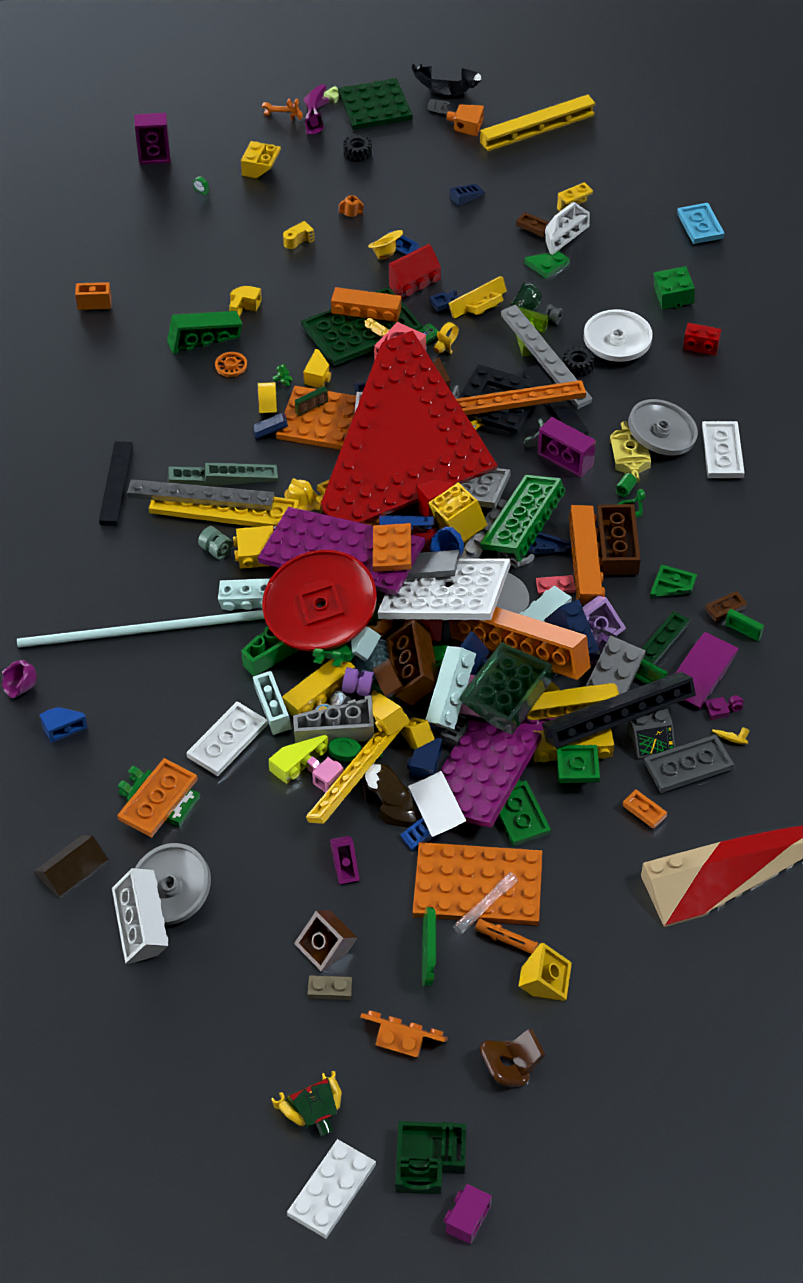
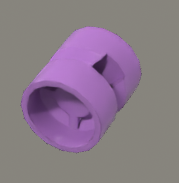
[342,667,374,696]

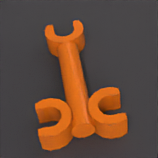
[261,98,303,120]

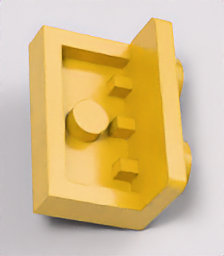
[557,182,593,212]

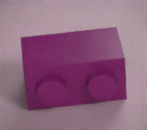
[444,1184,492,1244]

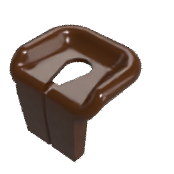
[480,1029,545,1087]

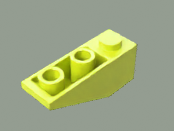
[269,735,328,784]

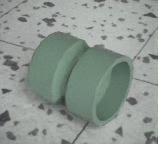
[198,526,233,560]

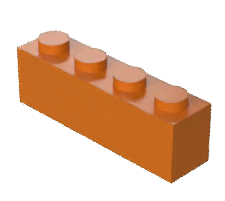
[331,287,401,322]

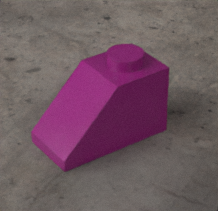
[330,836,360,884]

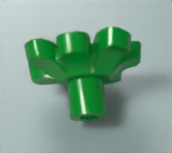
[273,364,293,386]

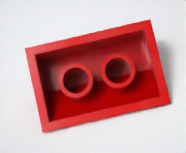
[389,244,441,300]

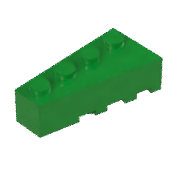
[167,311,243,354]
[241,626,299,677]

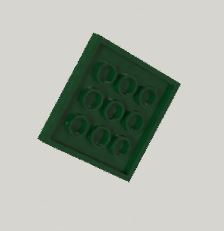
[338,78,413,130]

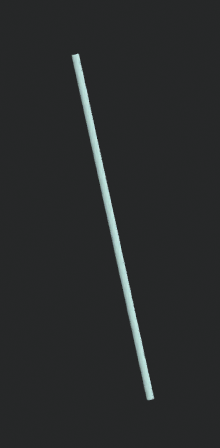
[17,596,383,648]

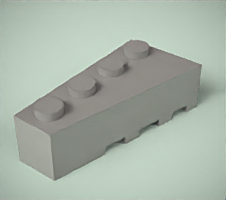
[293,695,374,744]

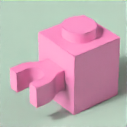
[307,756,343,793]

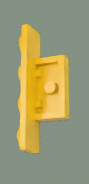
[449,276,507,318]

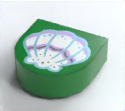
[193,176,209,195]

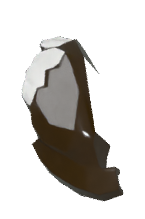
[359,762,423,828]

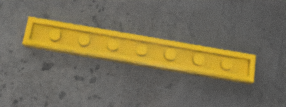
[306,714,409,824]

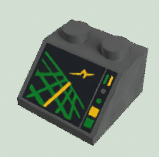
[627,708,676,760]

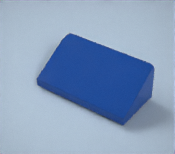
[389,230,420,255]

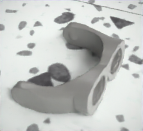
[497,551,535,569]

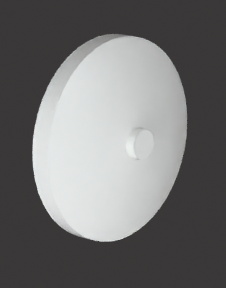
[584,310,652,362]

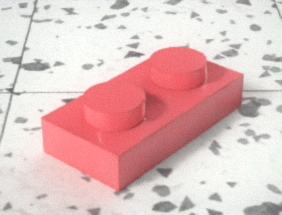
[536,575,575,595]

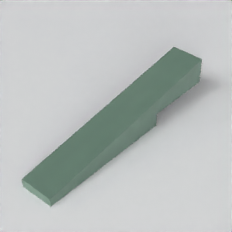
[168,463,278,486]

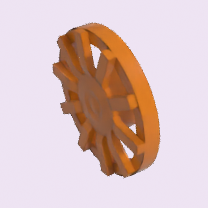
[215,352,247,378]

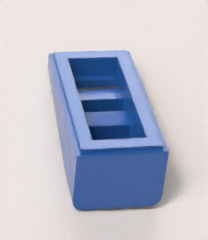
[400,818,446,851]

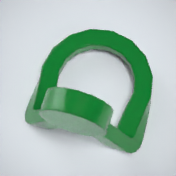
[619,489,645,517]

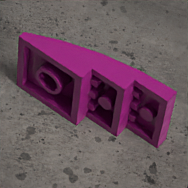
[675,632,739,709]

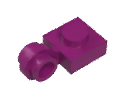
[704,695,744,720]

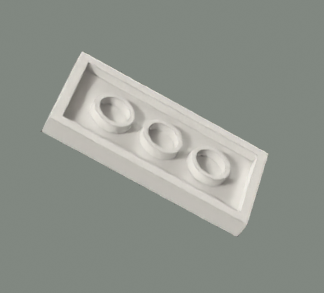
[702,421,744,478]
[186,702,268,776]
[287,1139,376,1239]

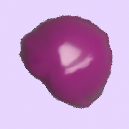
[2,660,37,698]

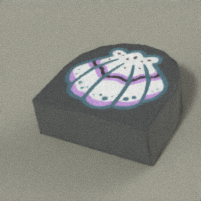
[329,691,351,706]

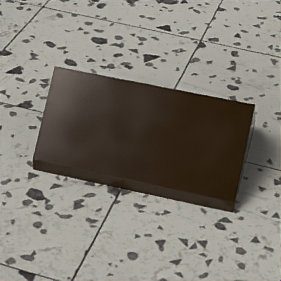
[34,835,109,898]

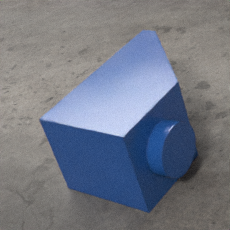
[39,707,88,743]

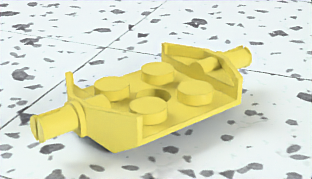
[609,421,651,482]

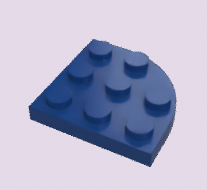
[379,516,435,529]

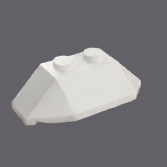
[545,202,590,255]

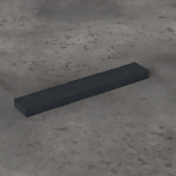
[523,364,589,435]
[99,441,133,525]

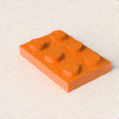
[373,523,412,572]

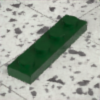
[642,611,690,665]

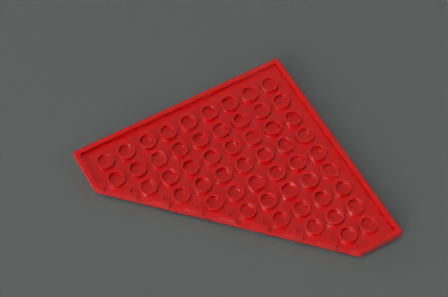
[321,330,498,524]

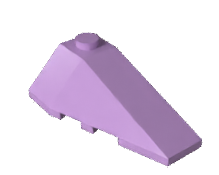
[582,596,626,643]

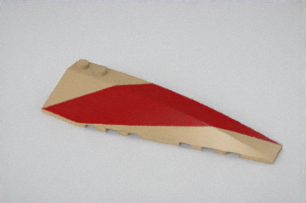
[641,825,803,927]

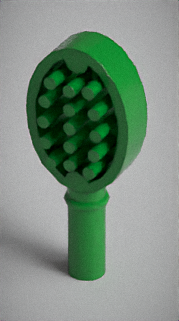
[328,737,383,762]

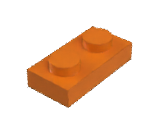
[622,789,667,829]

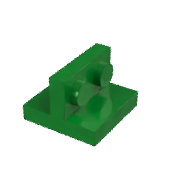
[556,745,600,783]

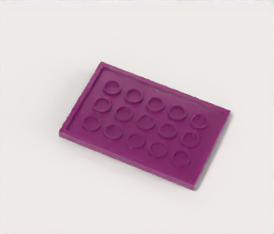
[440,720,542,828]

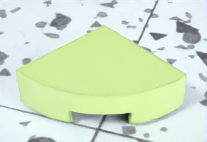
[324,86,339,104]

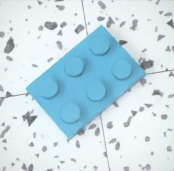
[677,203,725,244]

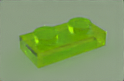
[518,307,548,332]

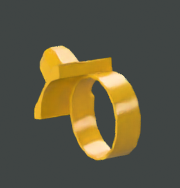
[434,322,459,355]

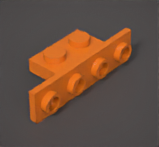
[361,1010,448,1057]

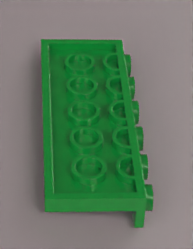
[480,475,565,562]

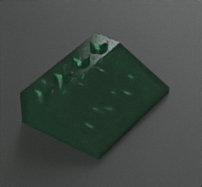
[459,642,554,735]

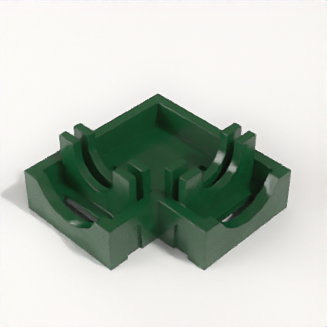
[395,1121,466,1194]

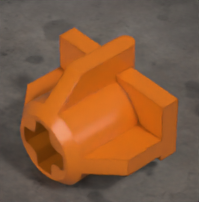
[338,195,364,217]

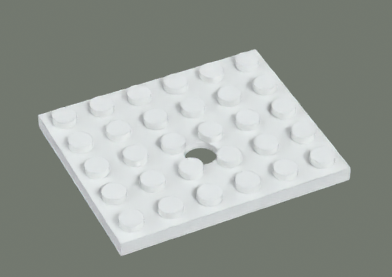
[377,559,511,621]

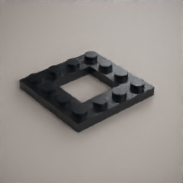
[459,364,543,434]

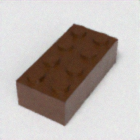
[596,504,641,575]
[386,619,438,706]

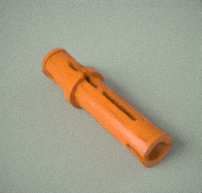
[475,918,539,955]

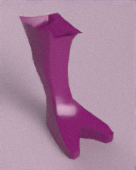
[303,84,330,134]

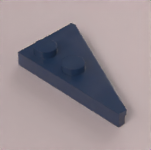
[508,532,572,555]

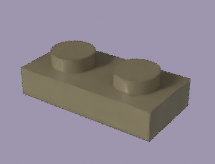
[308,975,352,1000]

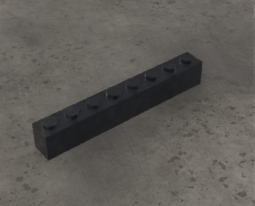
[542,672,696,748]

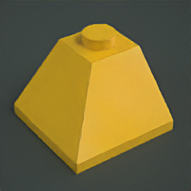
[519,943,572,1001]

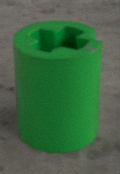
[615,473,637,497]

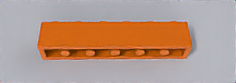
[568,505,605,605]

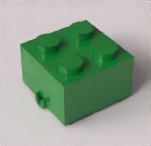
[654,266,695,310]

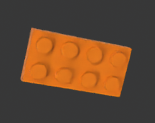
[117,758,198,838]

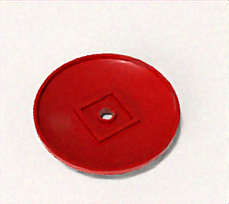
[262,550,377,651]

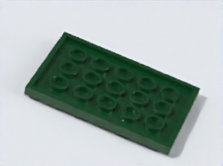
[301,286,423,366]

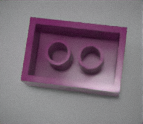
[134,113,171,165]
[538,417,596,478]

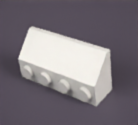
[112,868,168,964]

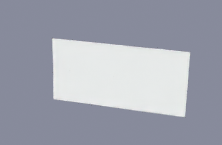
[408,771,466,837]

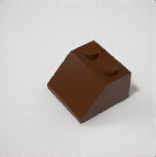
[294,910,358,971]

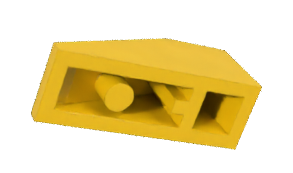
[371,690,409,735]

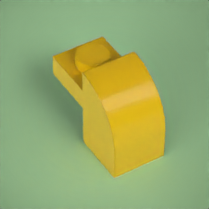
[229,286,262,317]
[258,382,277,413]

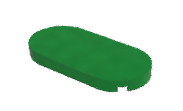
[422,906,436,987]

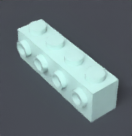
[218,579,270,611]
[426,646,476,729]

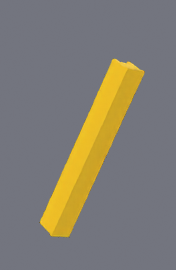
[480,94,595,151]

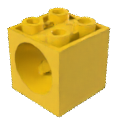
[429,483,488,542]

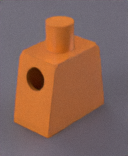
[446,105,484,136]

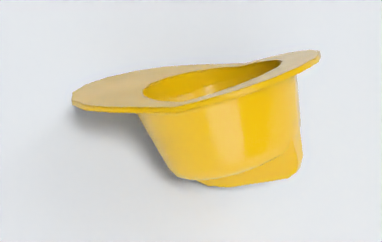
[368,230,403,260]
[284,478,319,511]

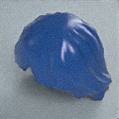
[429,526,464,556]

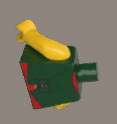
[271,1071,342,1137]

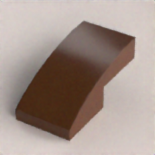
[373,659,404,698]

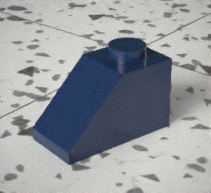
[407,738,442,780]

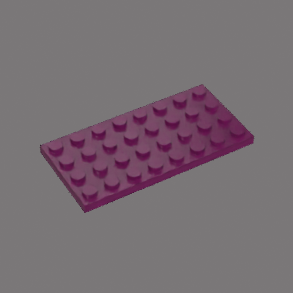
[258,506,425,596]

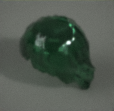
[510,282,542,312]

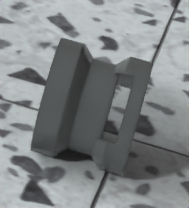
[544,304,564,325]

